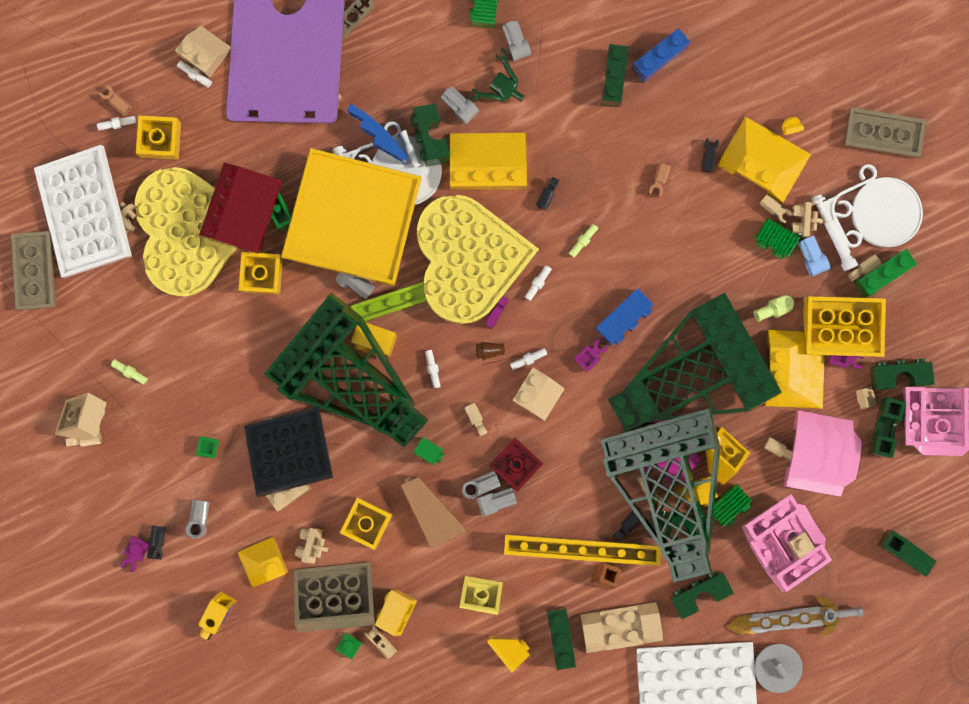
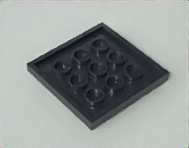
[244,407,334,497]

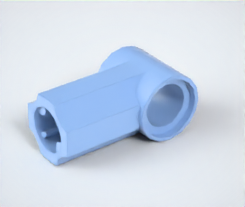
[798,236,830,277]

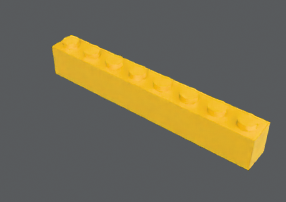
[504,534,661,566]

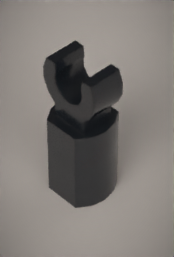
[701,138,719,173]
[535,177,559,211]
[613,510,640,541]
[147,525,166,560]

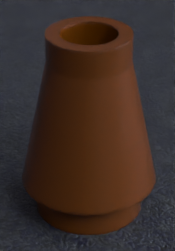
[476,342,505,360]

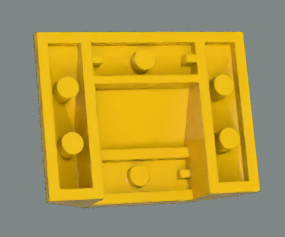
[717,116,811,203]
[765,330,824,409]

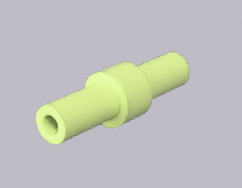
[569,224,598,258]
[111,359,148,385]

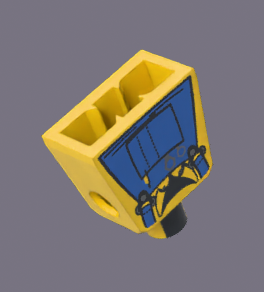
[198,591,237,640]

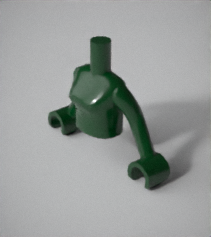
[468,48,525,102]

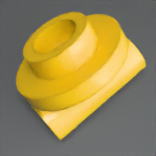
[782,117,804,135]

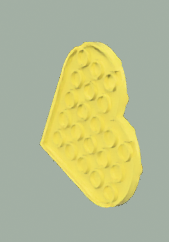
[135,167,237,297]
[417,195,539,324]

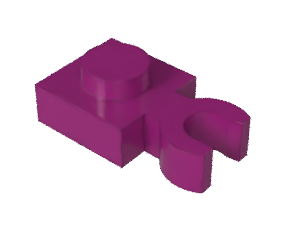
[485,296,509,329]
[574,338,608,372]
[827,355,865,369]
[121,536,150,573]

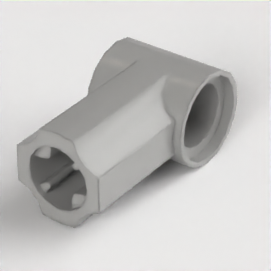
[502,21,531,62]
[441,86,479,125]
[336,272,375,300]
[462,471,500,499]
[476,488,517,517]
[186,500,210,539]

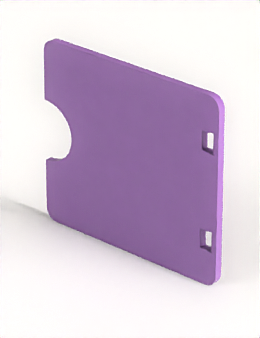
[226,0,344,123]

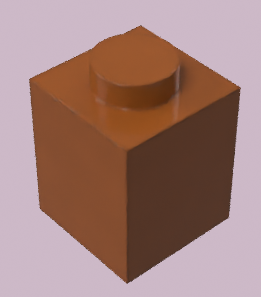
[590,563,622,590]

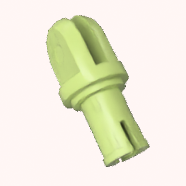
[753,295,794,322]

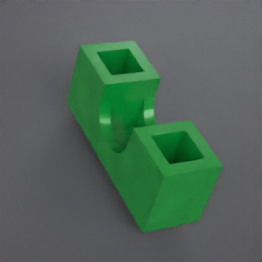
[854,248,917,298]

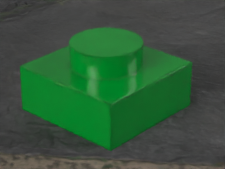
[196,436,220,459]
[335,632,363,660]

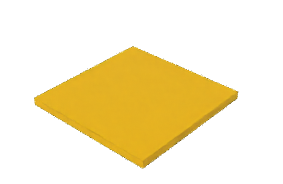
[281,148,422,286]

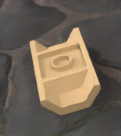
[580,602,663,653]

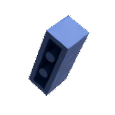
[632,28,691,83]
[595,288,654,346]

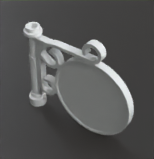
[332,122,442,205]
[811,164,923,272]

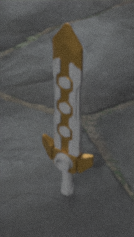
[727,596,863,636]

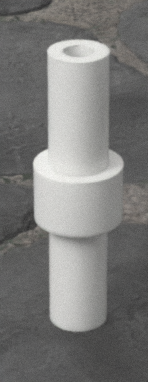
[177,60,212,88]
[97,116,136,131]
[399,130,421,168]
[525,265,552,301]
[510,348,548,370]
[425,350,441,389]

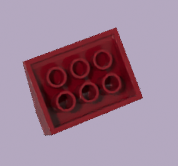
[199,162,283,254]

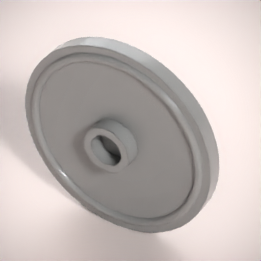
[754,643,802,693]

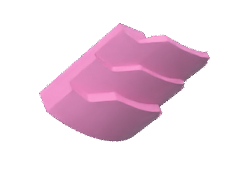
[903,387,969,456]
[784,410,862,496]
[741,494,832,592]

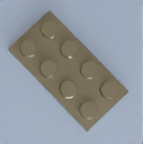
[844,107,926,158]
[11,231,56,311]

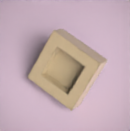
[856,386,877,409]
[787,532,815,559]

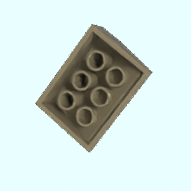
[294,562,376,633]

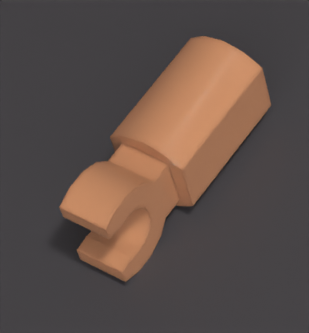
[99,85,132,116]
[648,163,671,198]

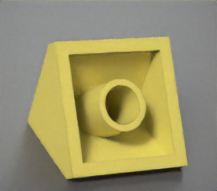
[459,576,503,615]

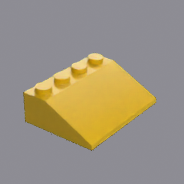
[450,133,527,190]
[803,296,886,357]

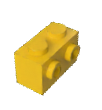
[375,590,417,636]

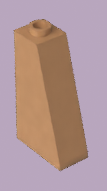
[401,475,466,549]

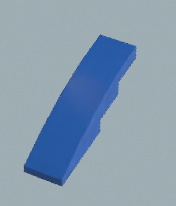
[347,104,408,165]

